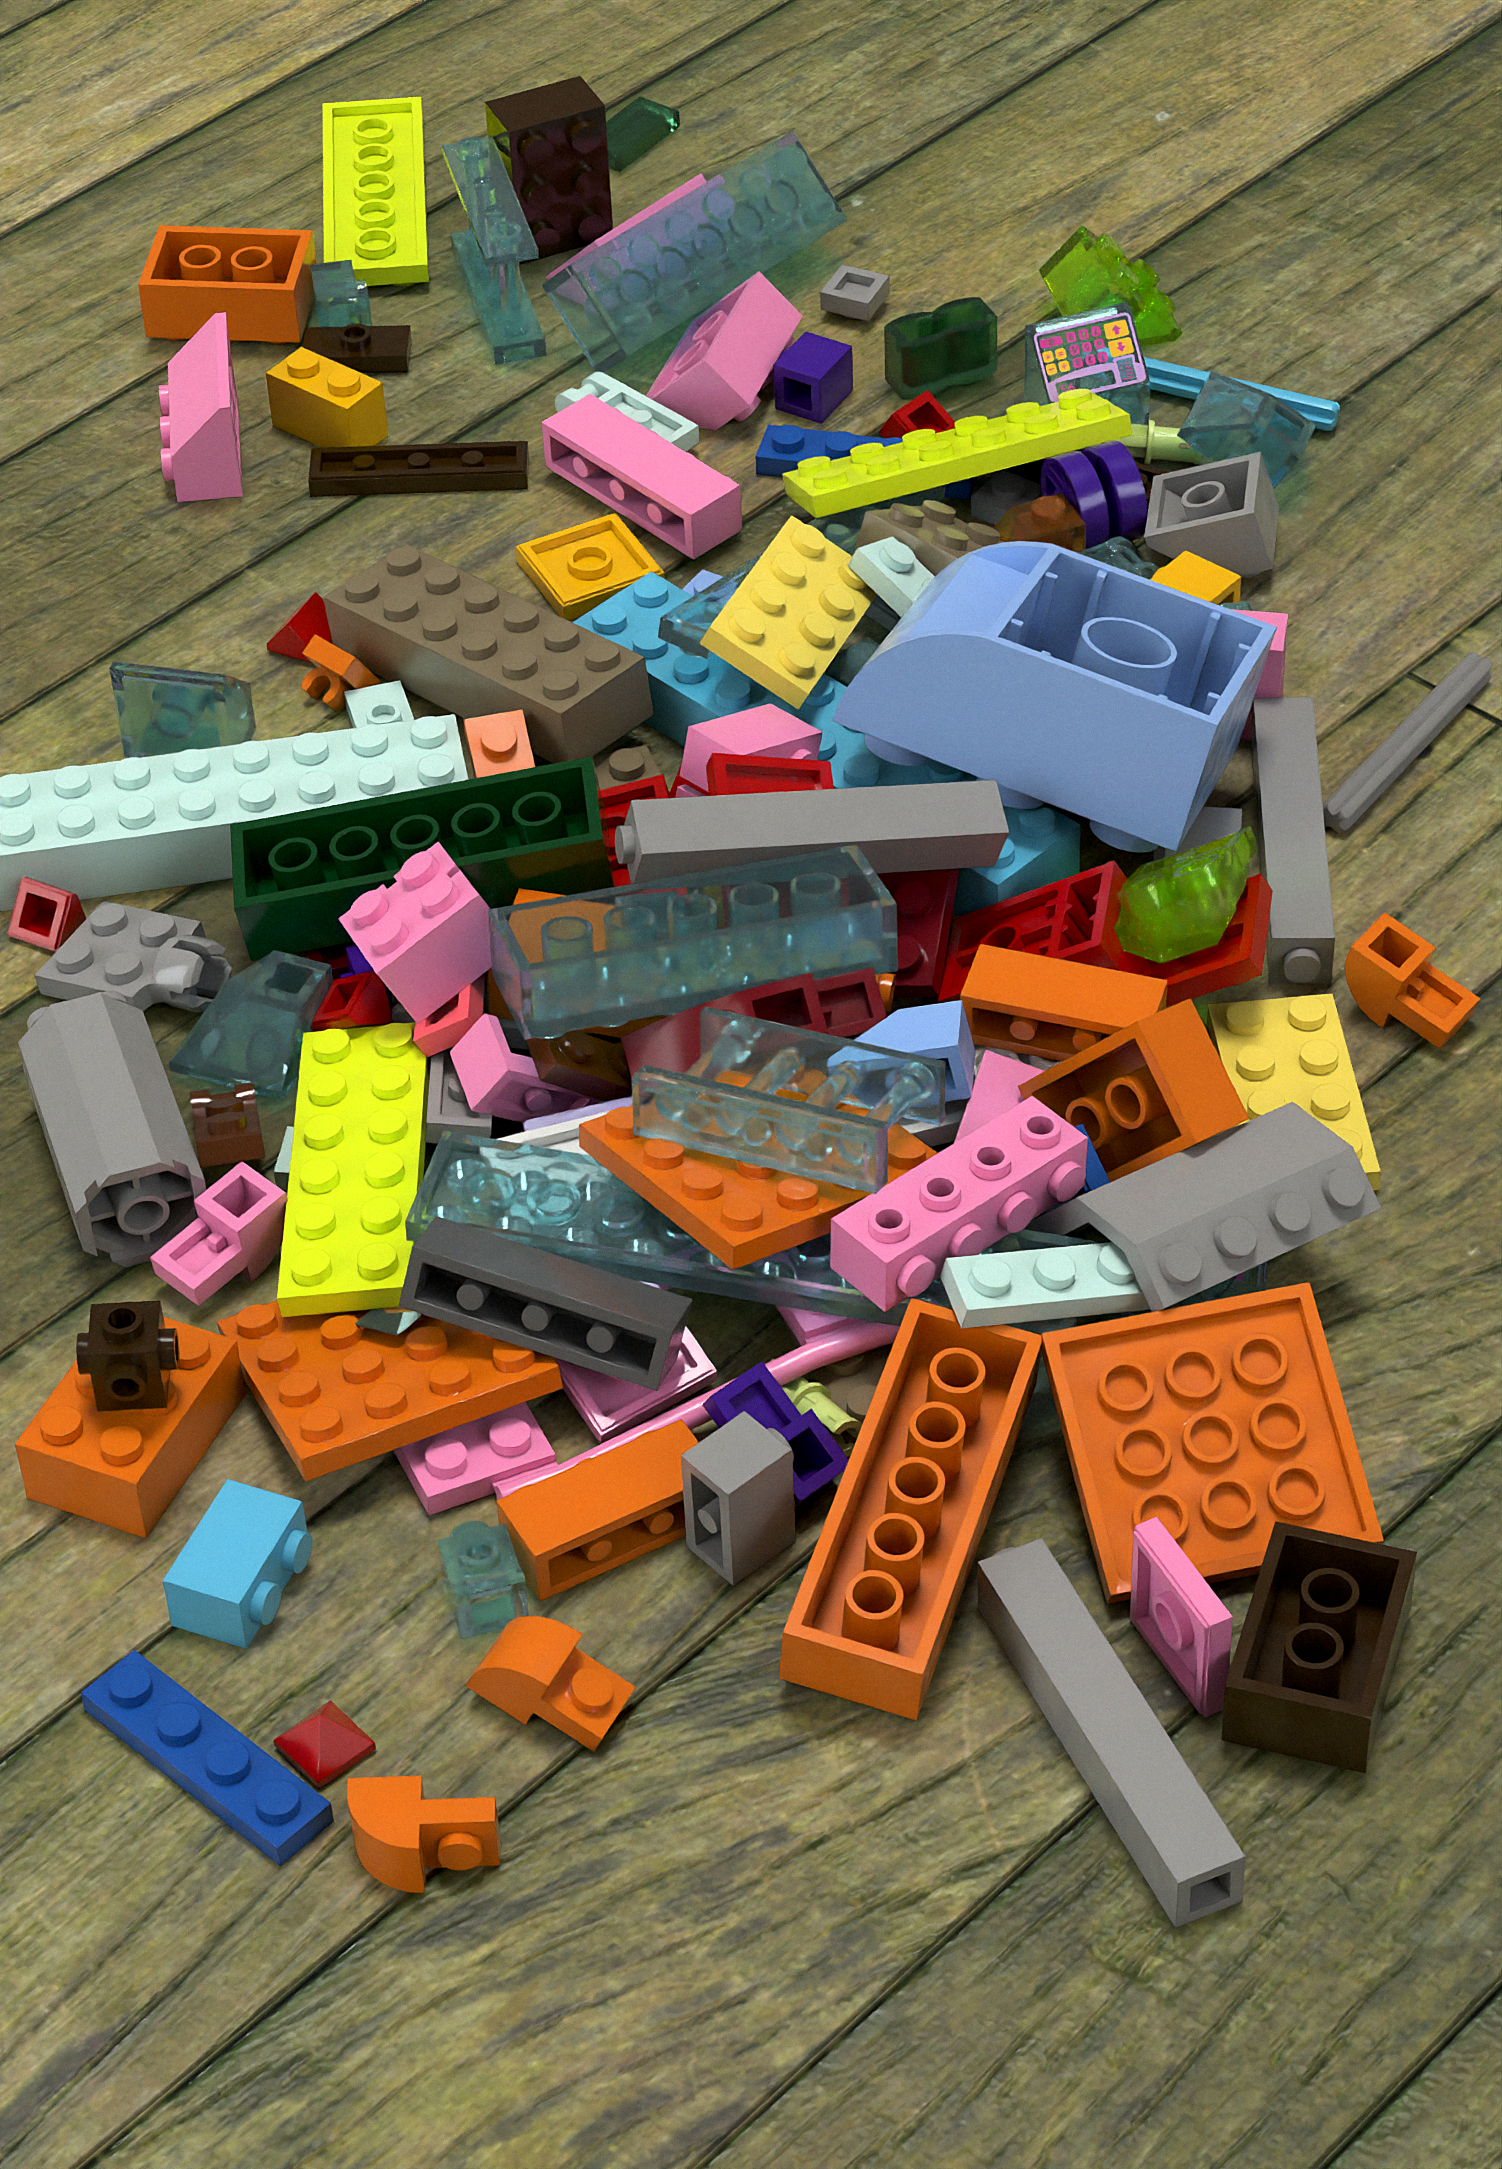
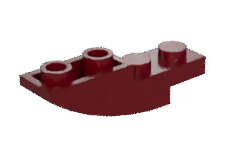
[621,967,887,1101]

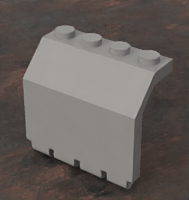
[1017,1102,1382,1312]

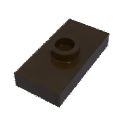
[303,324,412,373]

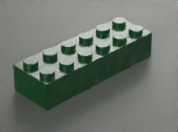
[230,756,616,961]

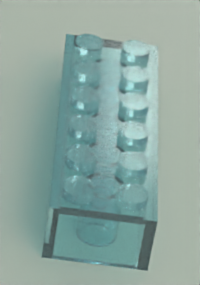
[542,131,848,373]
[488,844,898,1040]

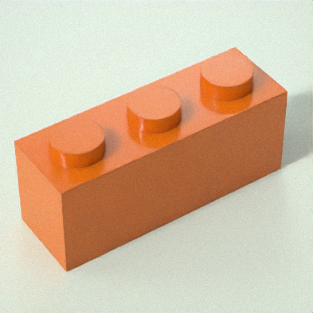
[960,944,1168,1061]
[496,1419,699,1602]

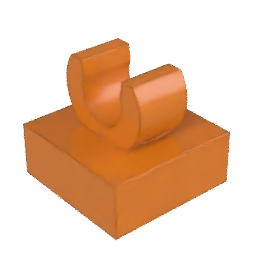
[301,634,381,712]

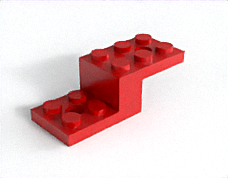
[938,861,1273,1008]

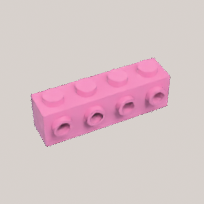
[542,394,742,560]
[830,1096,1088,1312]

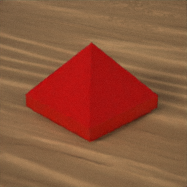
[273,1700,376,1789]

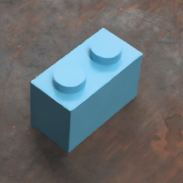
[163,1479,313,1649]

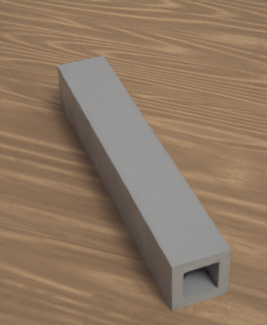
[1251,697,1335,984]
[615,780,1009,888]
[978,1538,1246,1928]

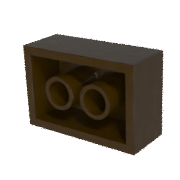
[485,76,613,265]
[1221,1521,1417,1773]

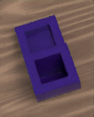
[702,1362,849,1505]

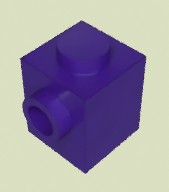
[773,332,853,424]

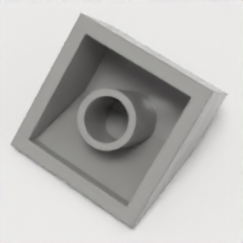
[1144,452,1279,578]

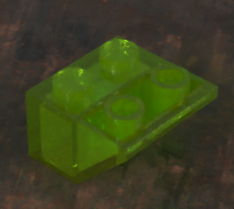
[1039,225,1183,348]

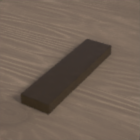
[308,441,529,497]

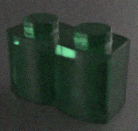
[884,297,997,400]

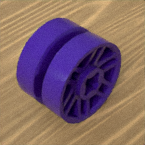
[1040,440,1148,555]

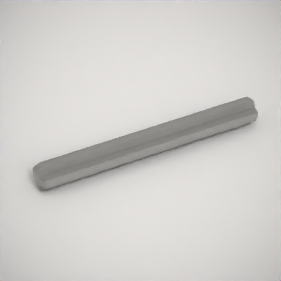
[1323,652,1492,833]

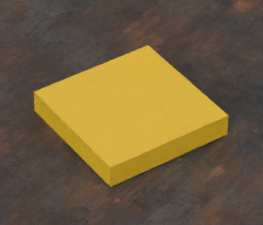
[516,513,665,621]

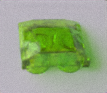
[1114,826,1256,964]

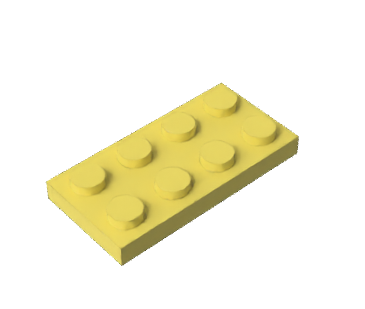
[700,515,877,710]
[1207,994,1381,1190]

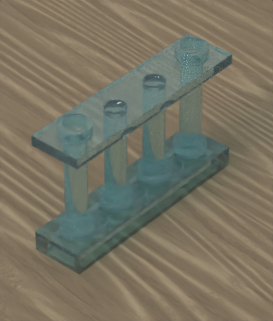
[442,137,547,365]
[632,1007,945,1194]

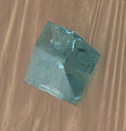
[1177,371,1316,489]
[169,950,333,1102]

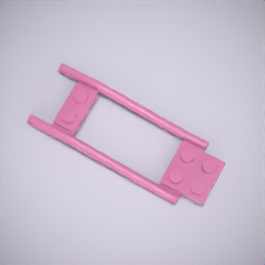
[393,1238,936,1515]

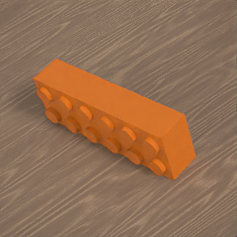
[779,1298,1042,1720]

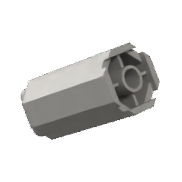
[18,991,206,1267]

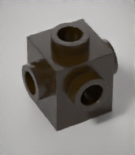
[76,1300,180,1412]

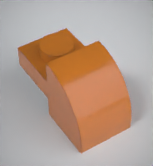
[1345,912,1481,1049]
[465,1616,636,1752]
[347,1775,501,1893]

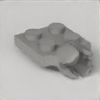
[34,901,232,1012]

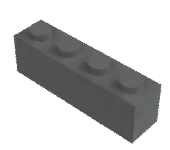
[399,1216,693,1391]

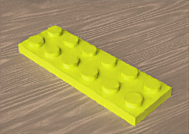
[322,97,429,290]
[782,389,1133,518]
[277,1022,431,1317]

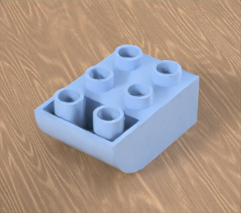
[832,541,1277,852]

